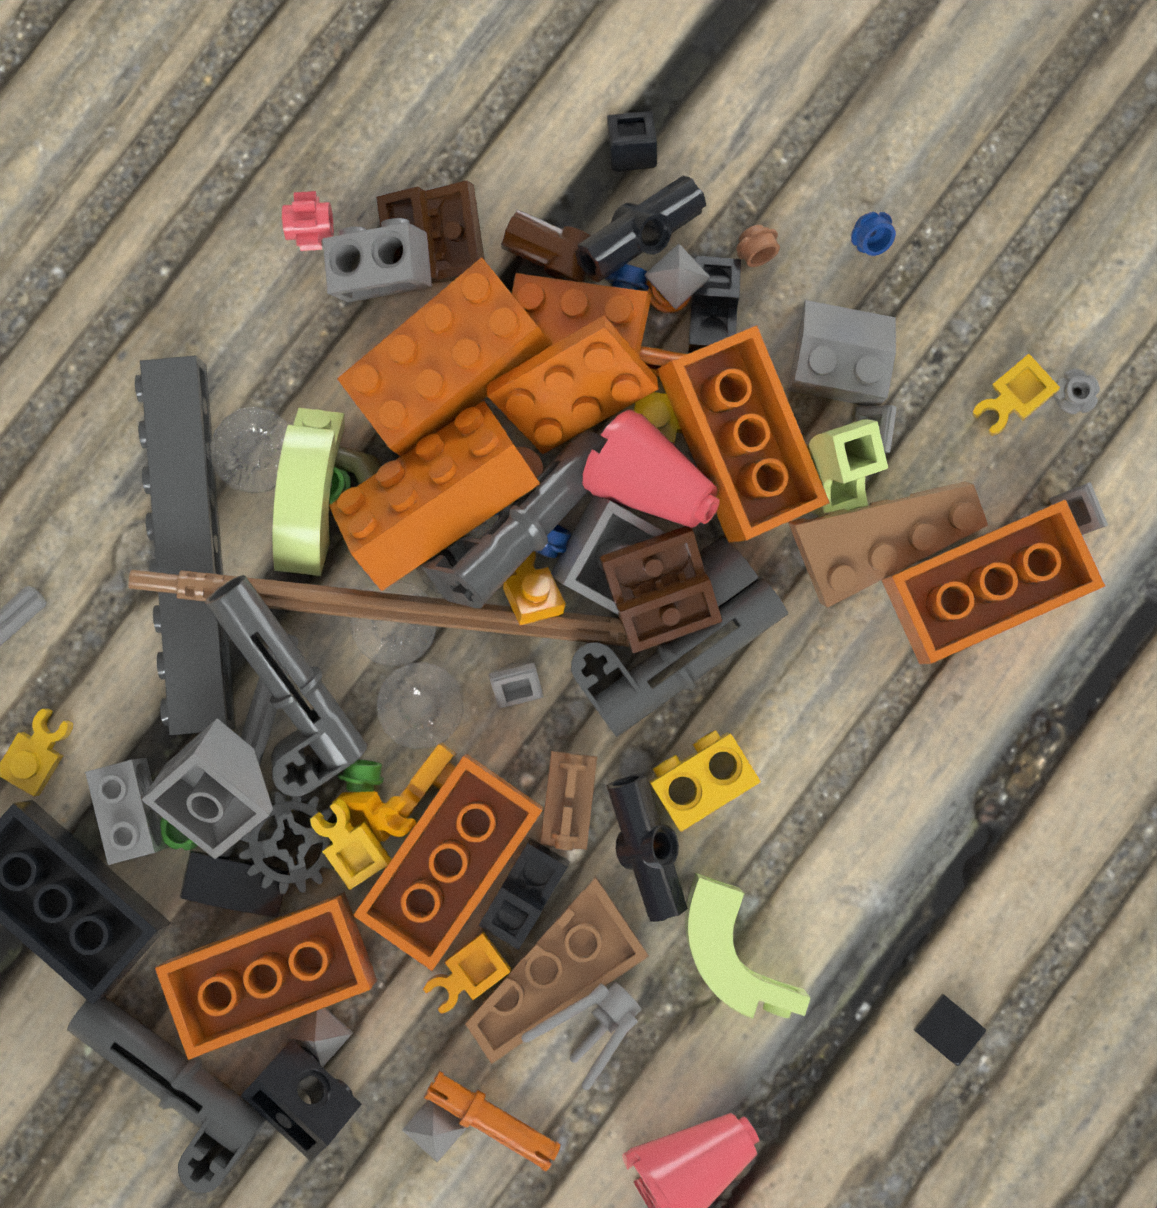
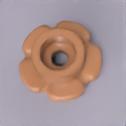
[736,225,780,267]

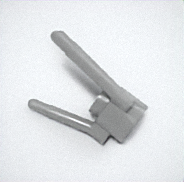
[521,982,642,1090]

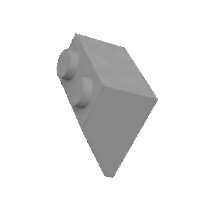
[787,300,896,406]
[551,495,666,614]
[142,718,273,859]

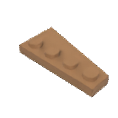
[788,481,988,608]
[465,875,649,1064]

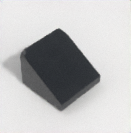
[607,111,657,171]
[913,993,986,1066]

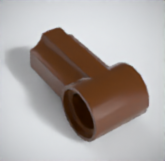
[501,209,591,282]

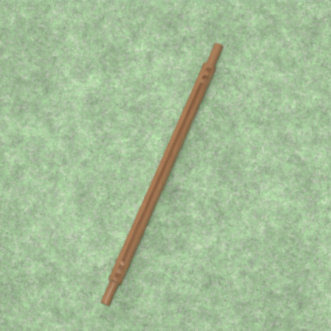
[128,570,696,649]

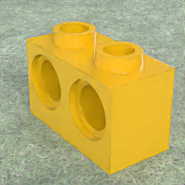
[648,730,761,832]

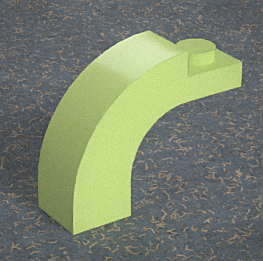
[272,408,345,576]
[807,419,888,517]
[685,873,811,1019]

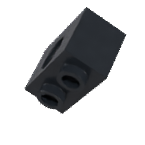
[240,1039,362,1161]

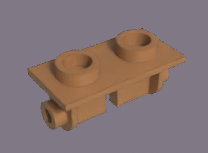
[540,751,597,850]

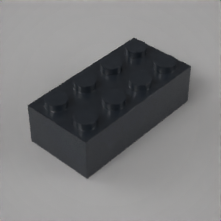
[0,800,171,1005]

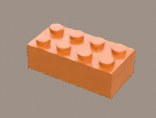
[337,257,551,456]
[656,325,830,543]
[329,400,540,591]
[881,499,1105,665]
[353,754,544,971]
[155,892,377,1060]

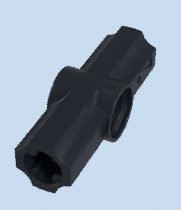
[574,175,707,283]
[606,773,688,922]

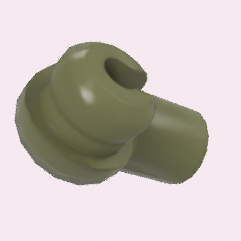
[334,446,381,485]

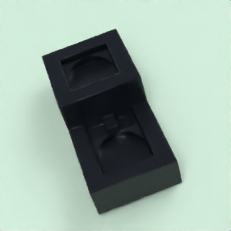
[688,256,741,354]
[478,838,570,950]
[180,850,288,918]

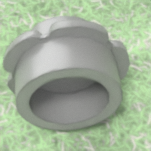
[1054,369,1100,414]

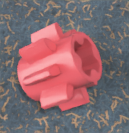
[282,191,334,251]

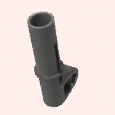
[420,430,606,608]
[205,575,368,796]
[571,577,788,737]
[67,997,267,1193]

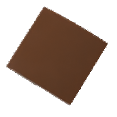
[376,180,485,284]
[599,526,722,653]

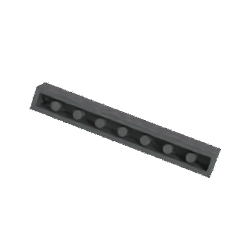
[135,355,236,735]

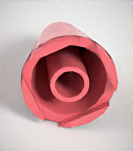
[583,409,720,528]
[622,1113,759,1208]

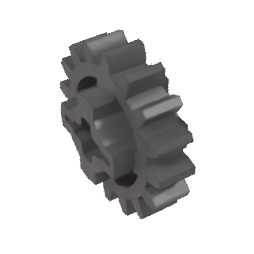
[239,792,334,894]

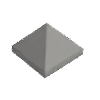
[644,244,710,309]
[854,405,897,453]
[1049,482,1108,535]
[489,663,544,708]
[286,1007,353,1067]
[402,1100,467,1162]

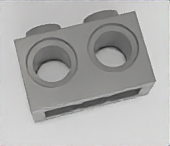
[323,218,432,302]
[85,758,169,865]

